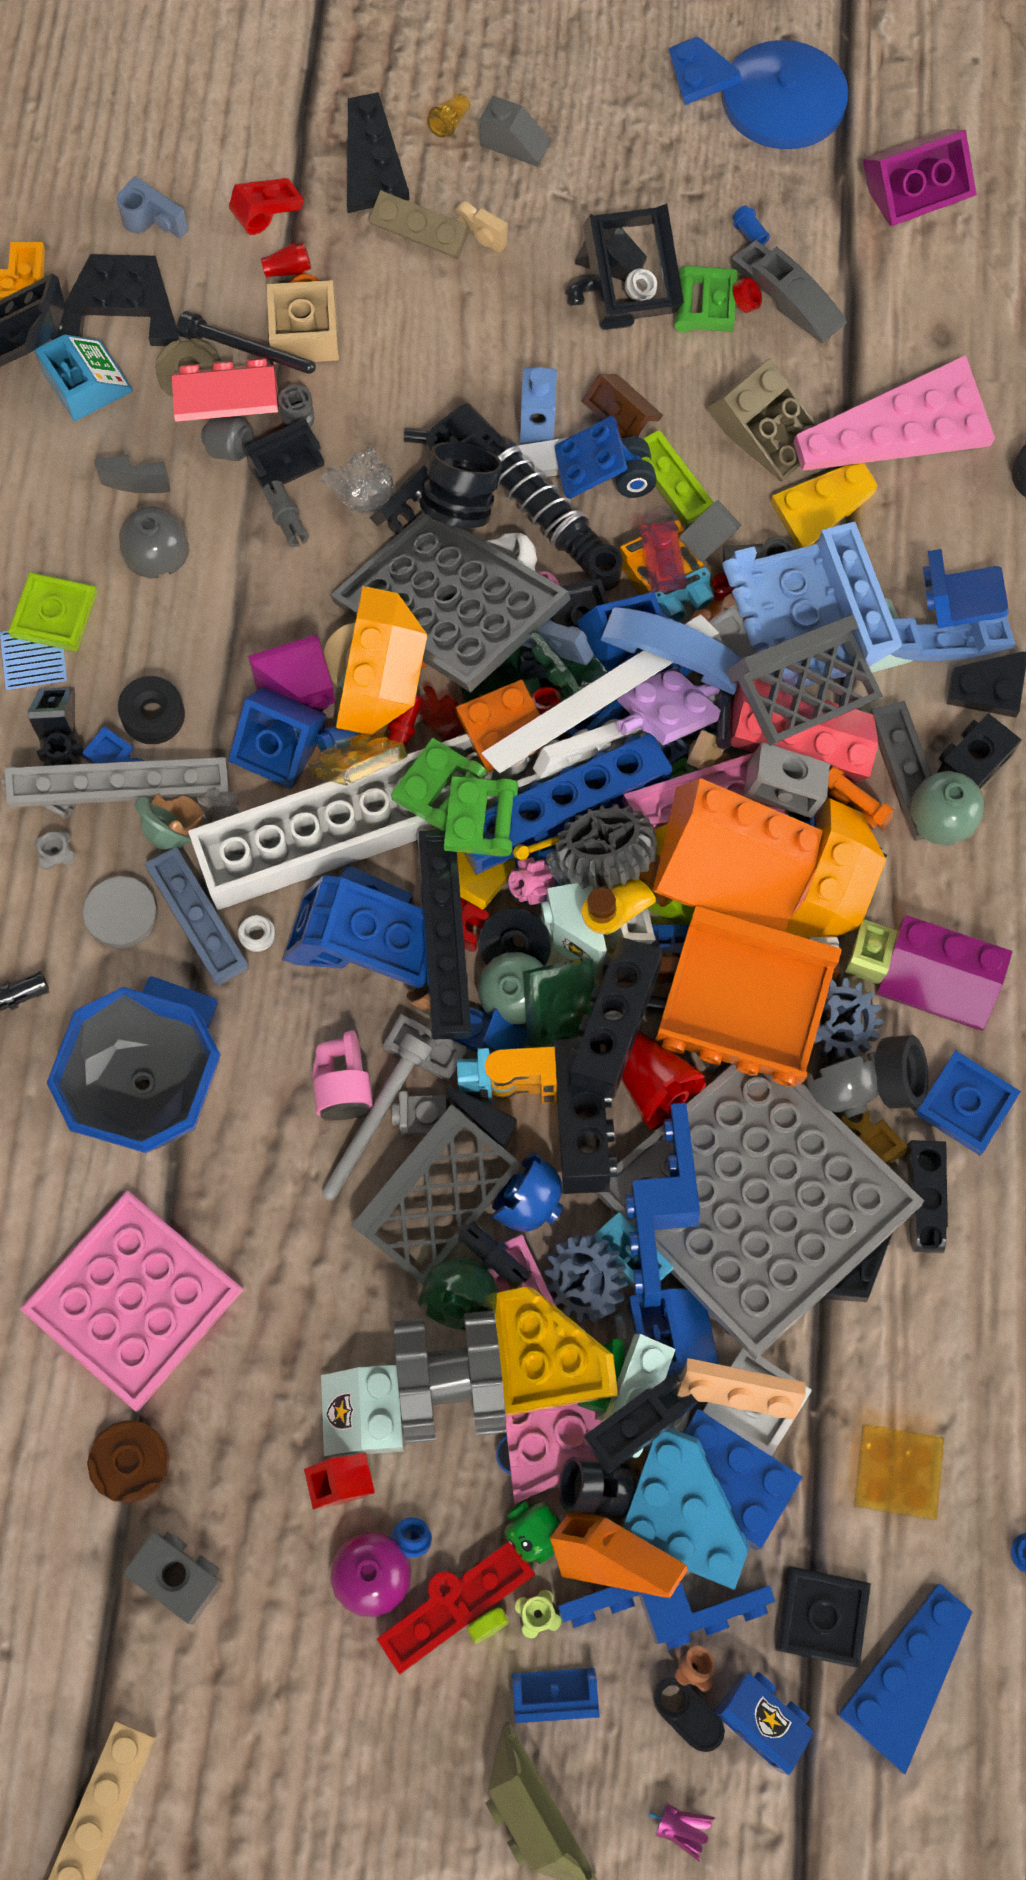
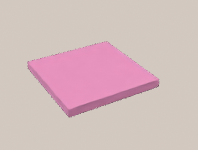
[20,1190,243,1412]

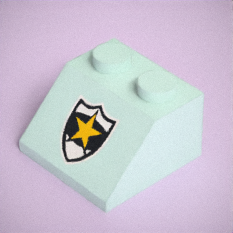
[540,883,607,976]
[321,1365,404,1457]

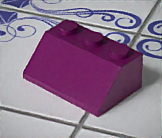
[863,129,977,226]
[876,915,1013,1031]

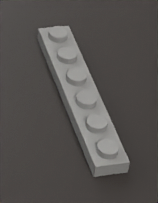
[4,757,229,807]

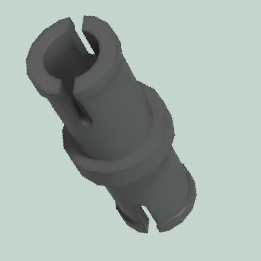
[263,480,309,547]

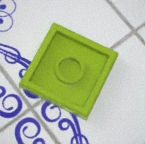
[8,572,98,652]

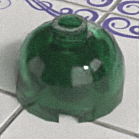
[418,1257,499,1331]

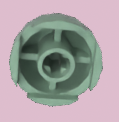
[909,771,985,846]
[478,952,552,1026]

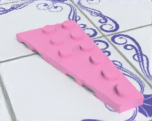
[793,355,995,471]
[489,1235,603,1506]

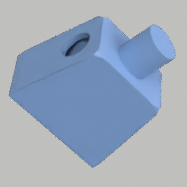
[520,367,557,445]

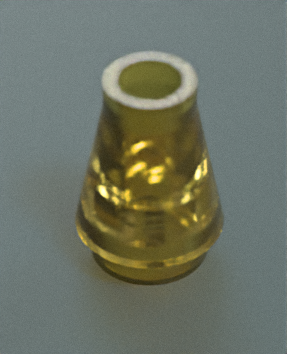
[427,94,470,138]

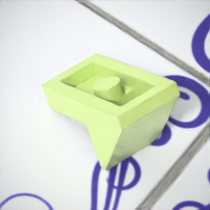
[845,919,897,984]

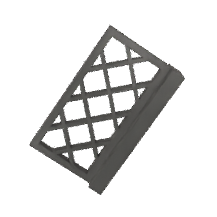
[725,614,883,746]
[351,1104,522,1285]

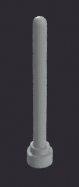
[322,1033,433,1200]

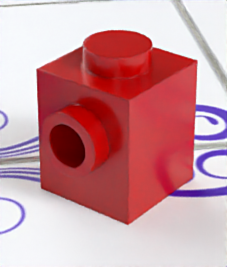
[304,1453,375,1510]

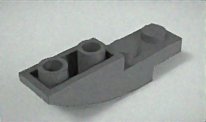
[732,240,847,343]

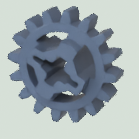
[813,978,884,1061]
[545,1234,628,1322]

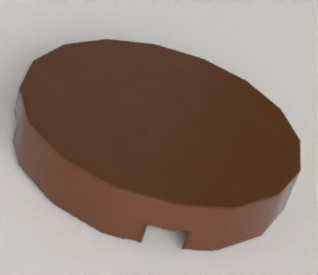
[87,1420,170,1504]

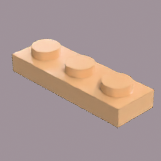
[677,1358,806,1420]

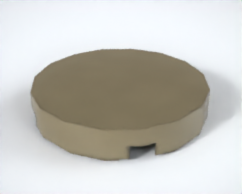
[155,338,221,397]

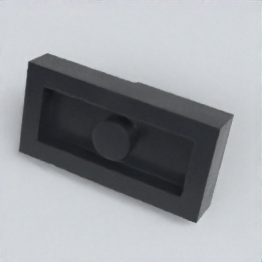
[369,465,430,534]

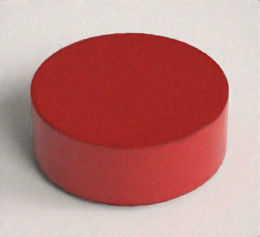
[733,277,762,313]

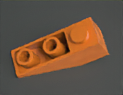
[550,1512,688,1598]

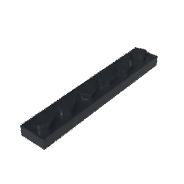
[418,830,471,1040]

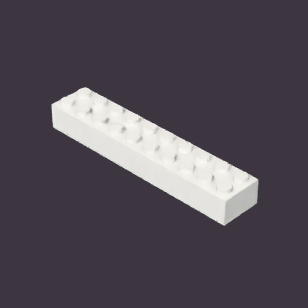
[188,734,558,911]

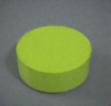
[467,1608,509,1644]

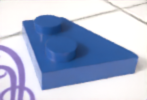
[669,36,743,105]

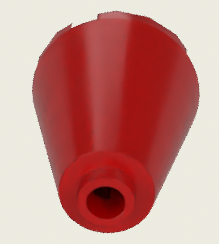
[605,1030,706,1129]

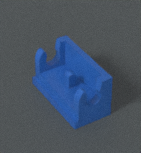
[512,1668,600,1723]

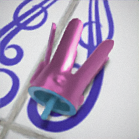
[648,1803,715,1862]

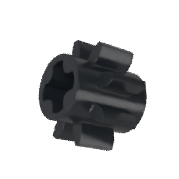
[36,729,84,766]

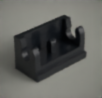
[245,419,325,490]

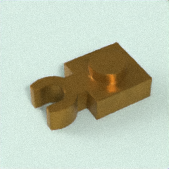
[841,1111,908,1166]

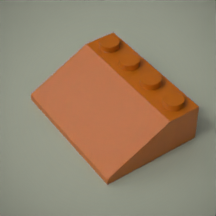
[653,778,823,932]

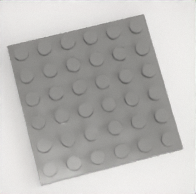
[595,1064,924,1360]

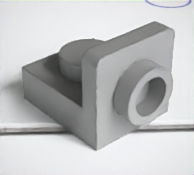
[392,1091,446,1137]

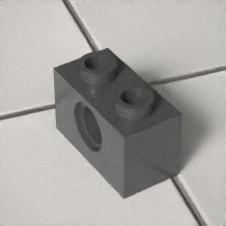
[123,1531,224,1625]

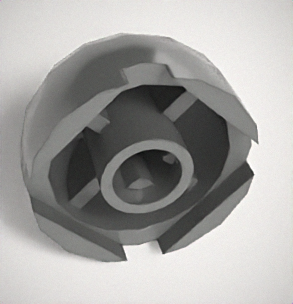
[119,507,189,579]
[805,1052,879,1118]

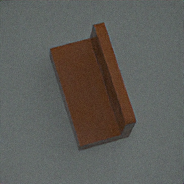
[581,374,663,439]

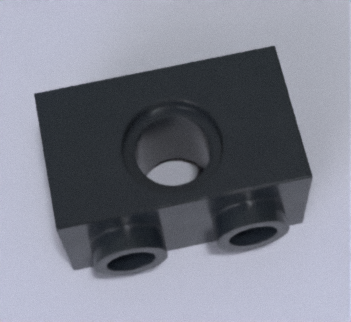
[937,713,1022,789]

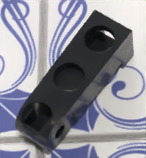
[904,1140,948,1253]

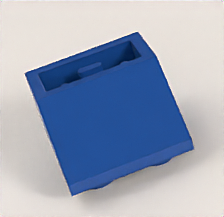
[577,592,664,679]
[627,1289,719,1377]

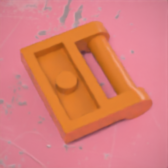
[828,766,894,831]

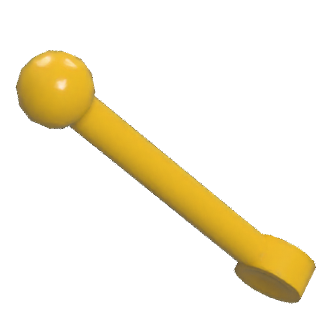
[513,836,558,860]

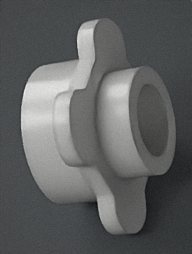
[35,831,75,870]

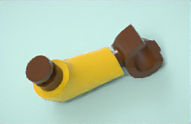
[581,854,673,935]

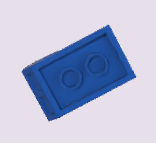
[282,875,427,988]

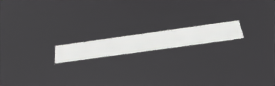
[481,614,719,773]

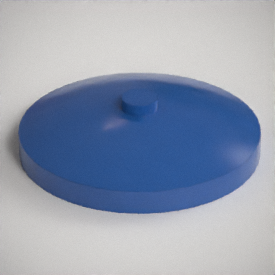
[722,40,848,149]

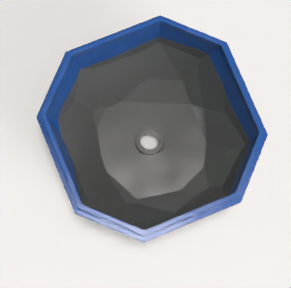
[47,987,221,1153]

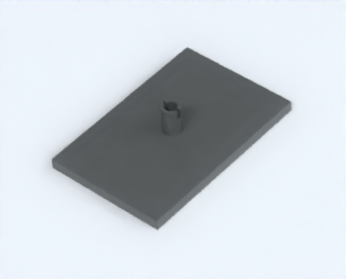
[330,512,571,692]

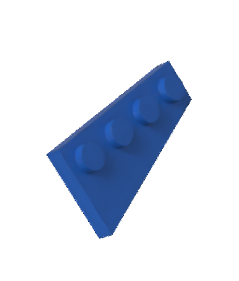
[837,1583,973,1775]

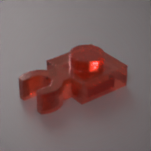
[418,685,464,741]

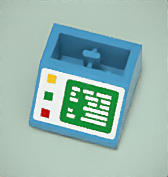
[35,334,133,422]

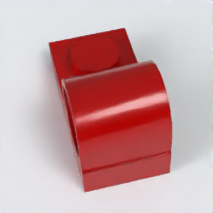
[229,178,304,235]

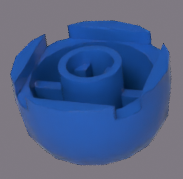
[490,1152,563,1232]

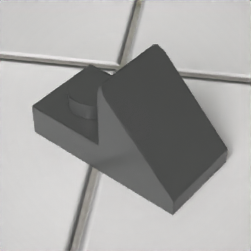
[679,500,742,562]

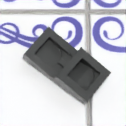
[94,455,171,493]

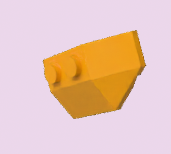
[336,586,427,735]
[784,798,886,939]

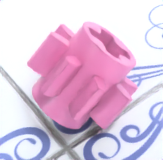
[508,857,555,905]

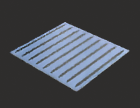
[0,631,67,690]

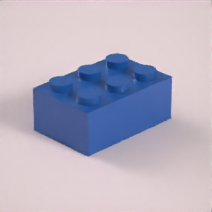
[683,1409,803,1551]

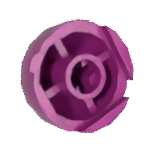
[330,1532,412,1617]

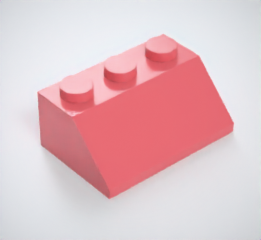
[172,358,279,422]

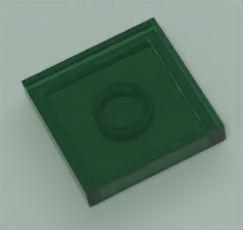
[523,957,595,1047]

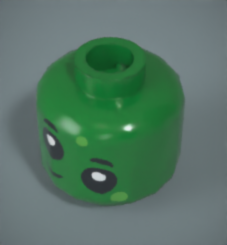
[504,1500,561,1565]

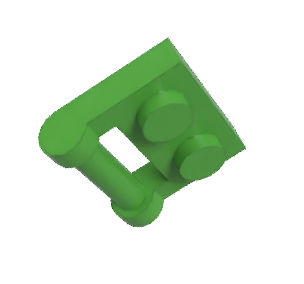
[674,266,737,333]
[391,738,487,831]
[444,776,518,856]

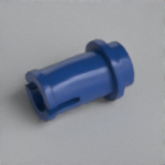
[732,205,770,245]

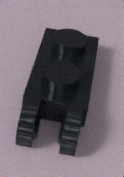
[583,1374,697,1474]

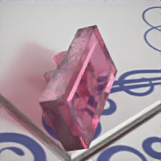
[639,521,687,593]

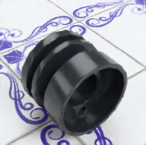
[420,441,502,528]

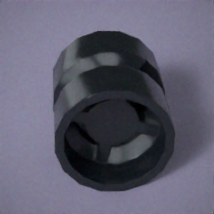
[559,1457,634,1517]

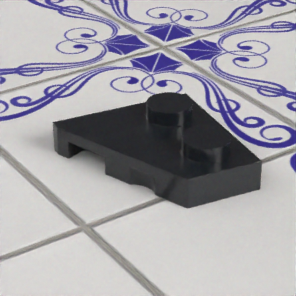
[947,651,1026,718]

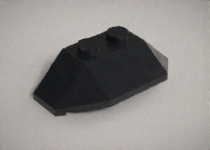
[0,273,65,367]

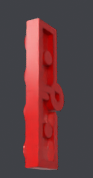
[377,1542,535,1675]

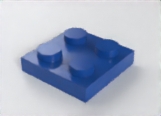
[915,1050,1021,1156]

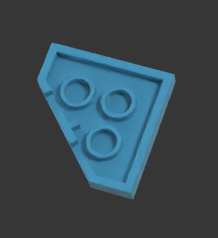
[623,1428,750,1590]

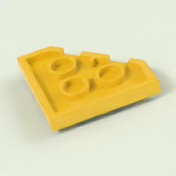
[492,1287,618,1415]

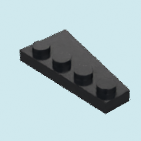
[347,92,410,213]

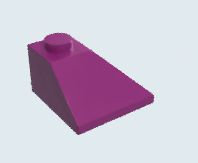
[248,634,336,711]

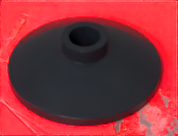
[479,908,552,966]

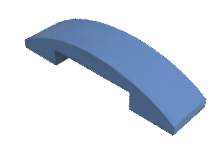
[601,607,742,695]
[891,616,1016,661]

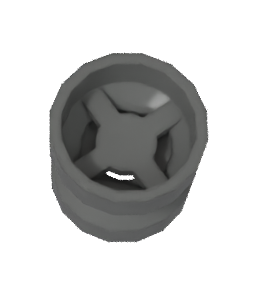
[278,384,315,427]

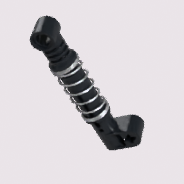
[426,403,623,591]

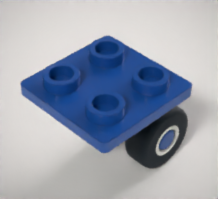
[555,416,657,499]

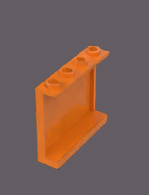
[655,906,842,1087]

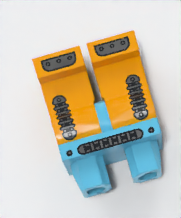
[620,520,714,622]
[457,1047,557,1104]

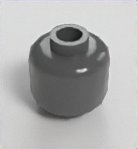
[201,416,254,461]

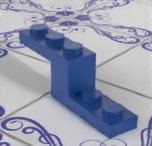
[625,1103,700,1307]
[557,1582,776,1650]

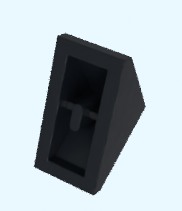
[575,227,647,282]
[28,687,75,741]

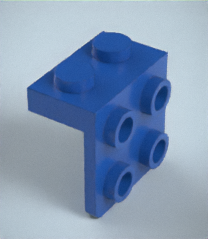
[923,549,1009,628]

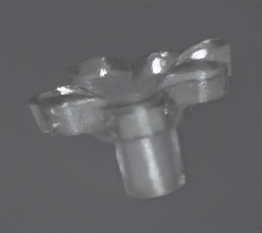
[197,787,239,823]

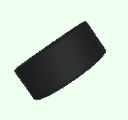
[875,1035,928,1109]

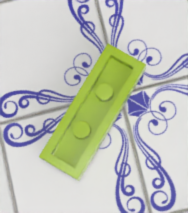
[641,430,714,527]

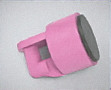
[312,1030,373,1120]

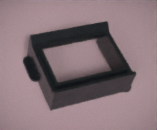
[583,203,684,330]

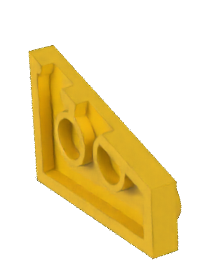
[771,463,878,549]

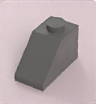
[480,96,551,167]

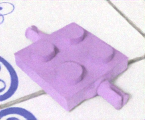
[616,667,721,745]

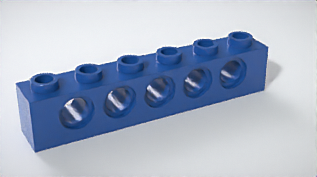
[464,733,672,875]

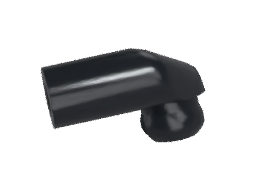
[565,275,594,306]

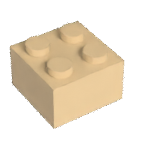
[267,280,339,364]

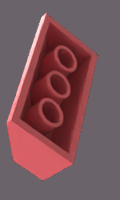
[731,679,878,783]

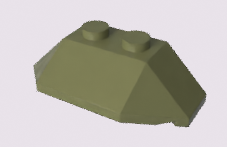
[485,1722,598,1880]

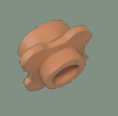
[675,1644,716,1691]

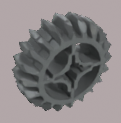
[556,804,657,890]

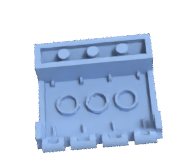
[722,522,902,687]

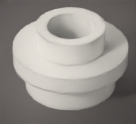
[625,269,657,302]
[238,915,276,952]

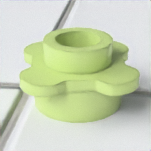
[515,1590,561,1639]

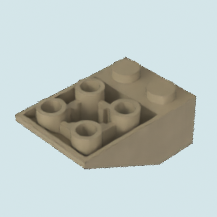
[706,359,817,481]

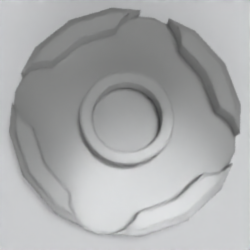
[83,876,158,949]

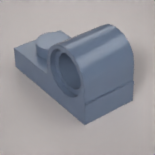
[117,176,188,239]

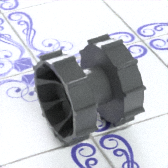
[394,1310,507,1444]

